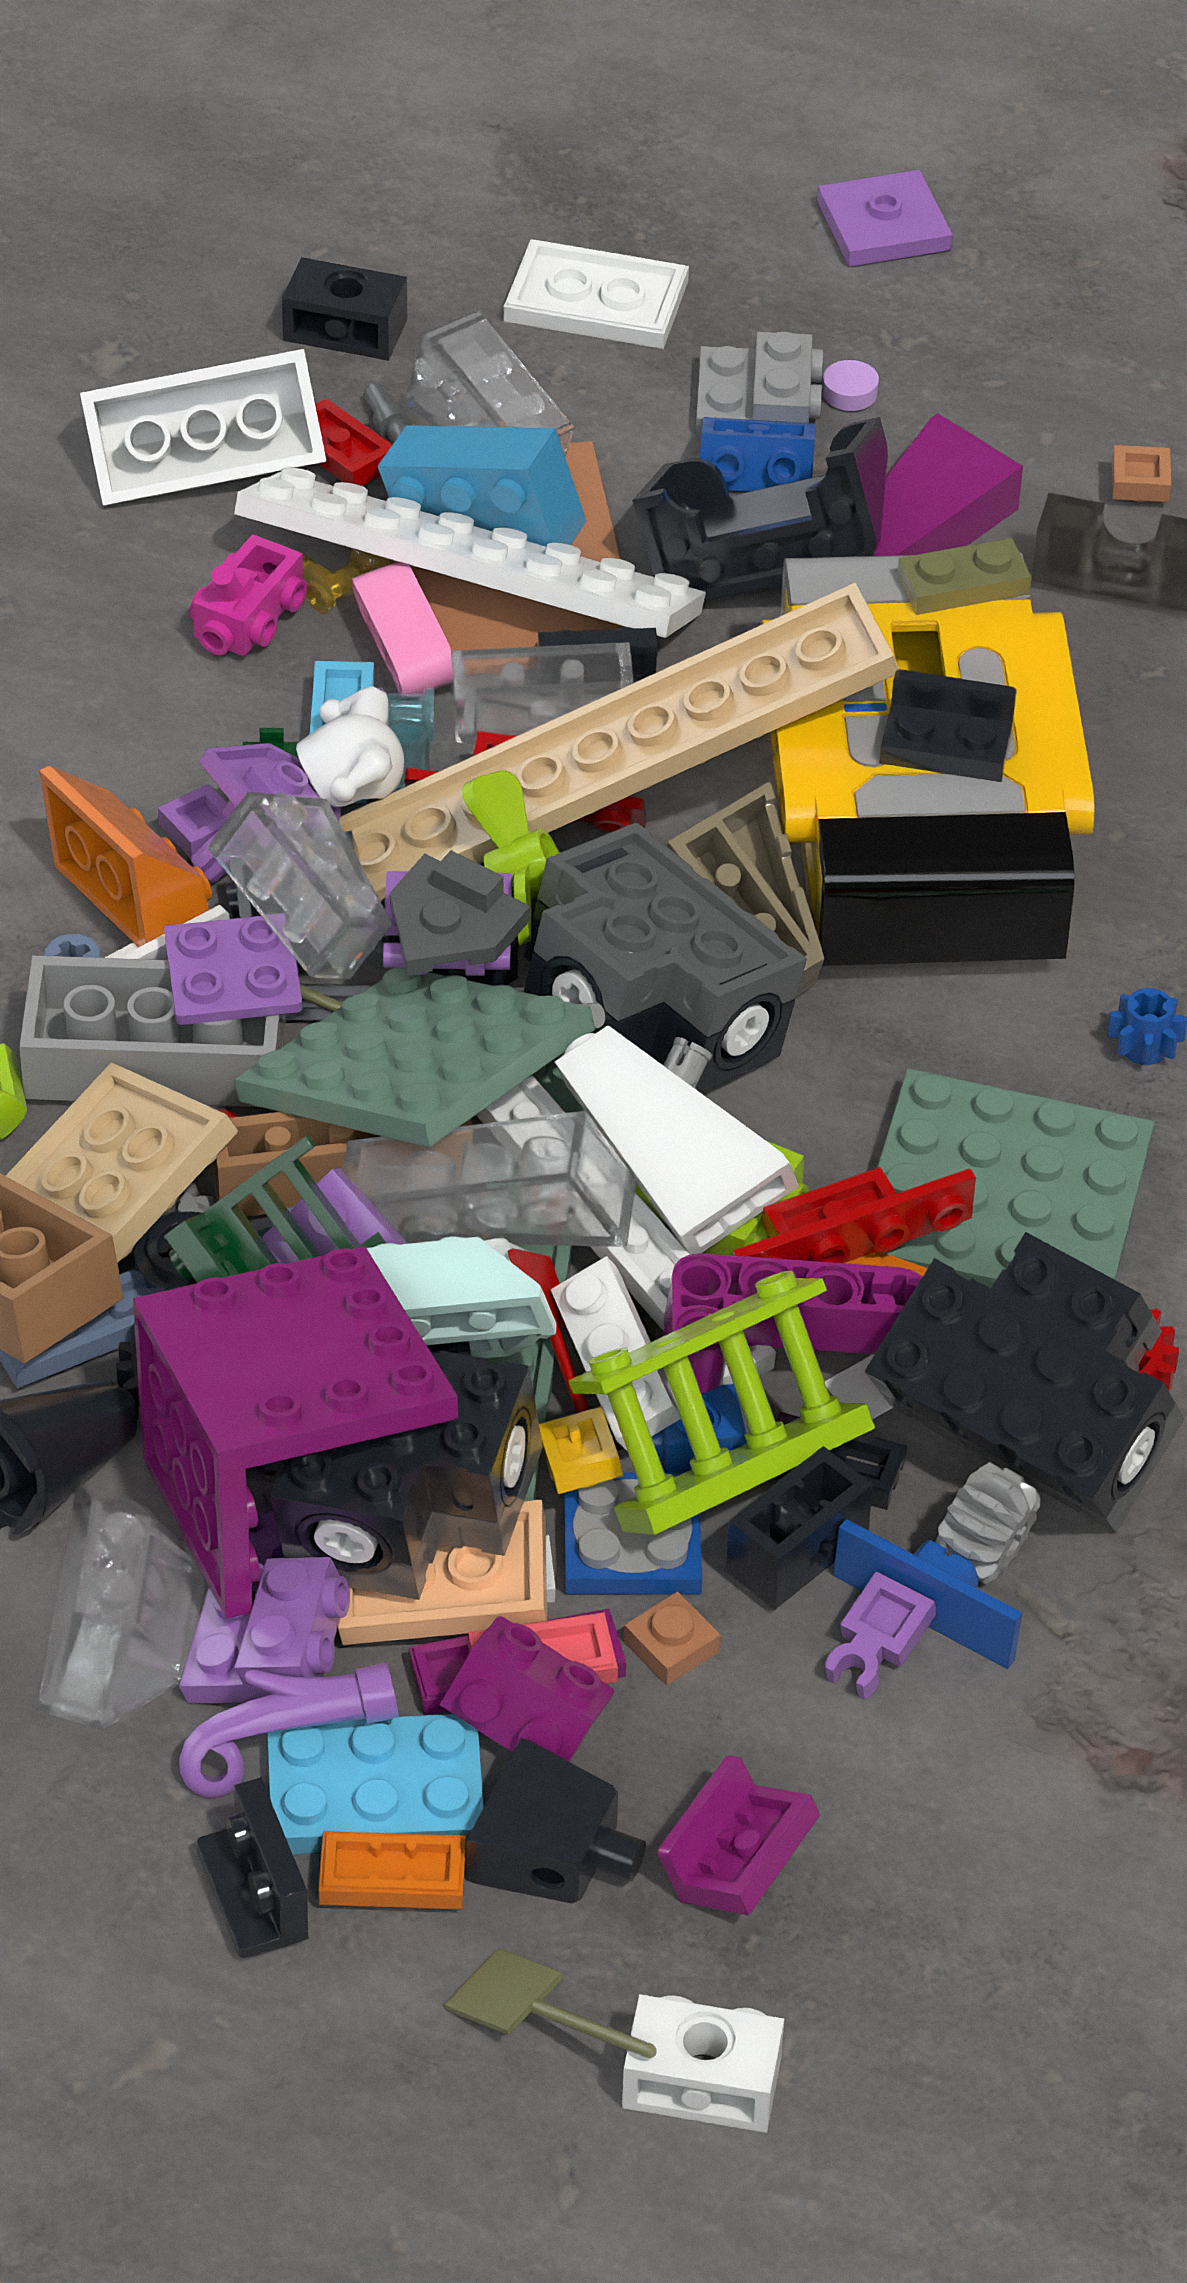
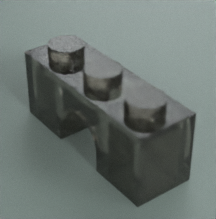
[1031,493,1187,611]

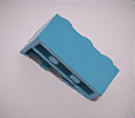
[377,425,587,547]

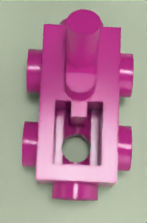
[190,534,307,657]

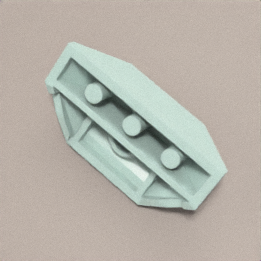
[367,1237,556,1358]

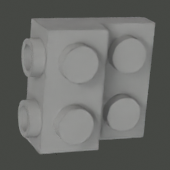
[696,331,823,436]

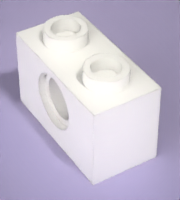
[622,1994,784,2133]

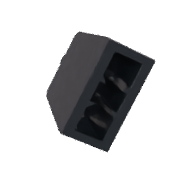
[467,1738,646,1904]

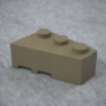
[667,781,825,996]

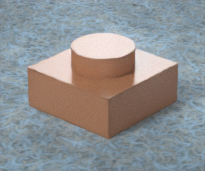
[1112,445,1171,502]
[624,1591,721,1685]

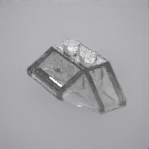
[37,1484,205,1730]

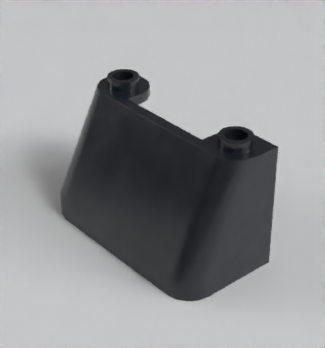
[633,417,888,601]

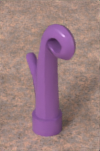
[179,1662,399,1799]

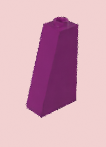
[874,413,1023,556]

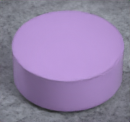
[822,360,879,411]

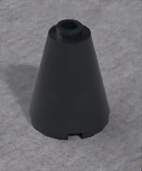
[0,1380,139,1534]

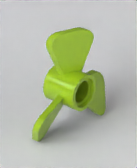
[462,770,560,946]

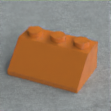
[39,765,212,947]

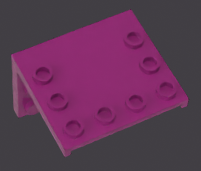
[133,1246,458,1619]

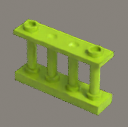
[569,1271,875,1535]

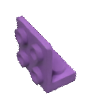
[164,913,302,1025]

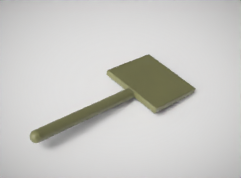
[444,1948,657,2059]

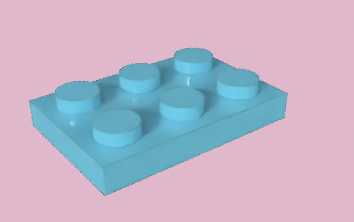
[268,1714,484,1854]

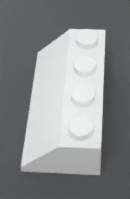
[80,349,326,506]

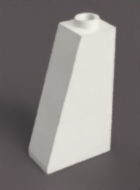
[555,1026,799,1254]

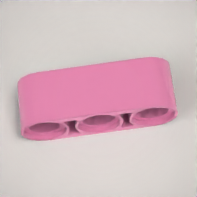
[351,561,459,700]

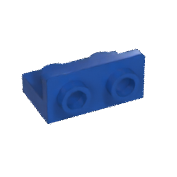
[700,417,816,491]

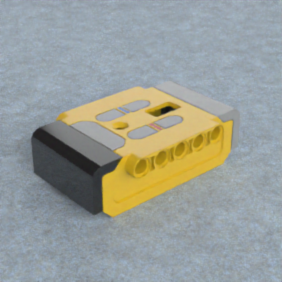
[761,552,1094,966]

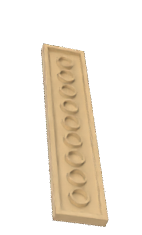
[335,582,899,915]

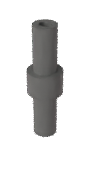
[364,383,411,445]

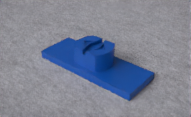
[833,1519,1023,1669]

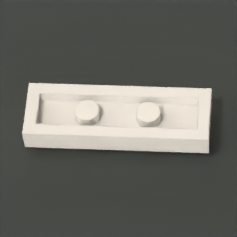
[551,1256,681,1450]

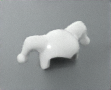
[296,686,404,807]

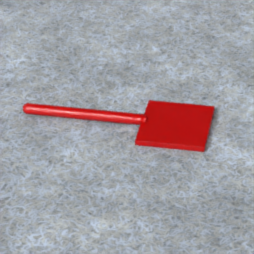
[507,1248,589,1413]

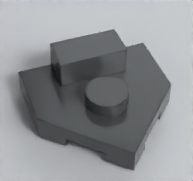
[389,850,530,975]

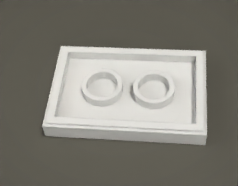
[504,240,689,349]

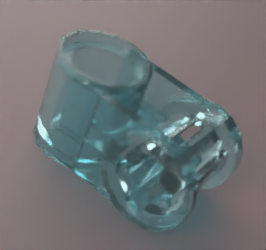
[375,687,434,792]

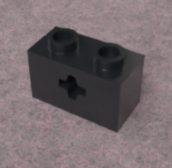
[726,1446,873,1610]

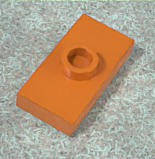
[319,1831,466,1909]

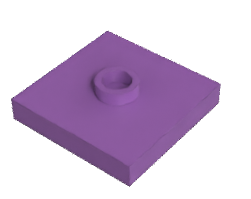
[817,170,953,267]

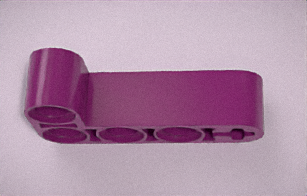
[664,1253,922,1393]

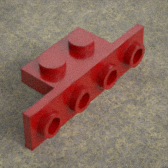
[732,1167,976,1263]

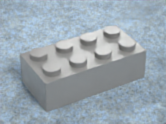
[20,955,285,1107]

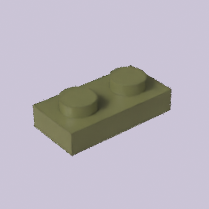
[897,538,1032,615]

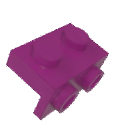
[439,1616,615,1762]
[658,1755,820,1915]

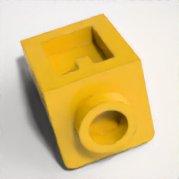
[539,1406,623,1494]

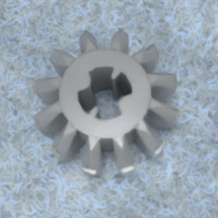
[935,1462,1040,1584]

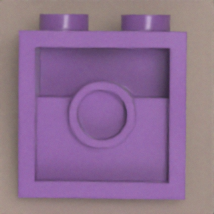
[179,1557,350,1704]

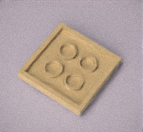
[6,1062,238,1263]

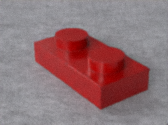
[315,398,392,486]

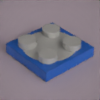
[564,1472,702,1594]

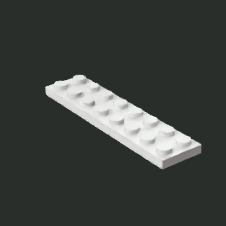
[234,467,706,638]

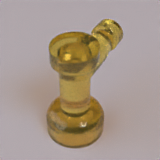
[303,548,391,614]

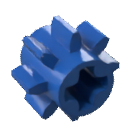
[1107,988,1187,1065]

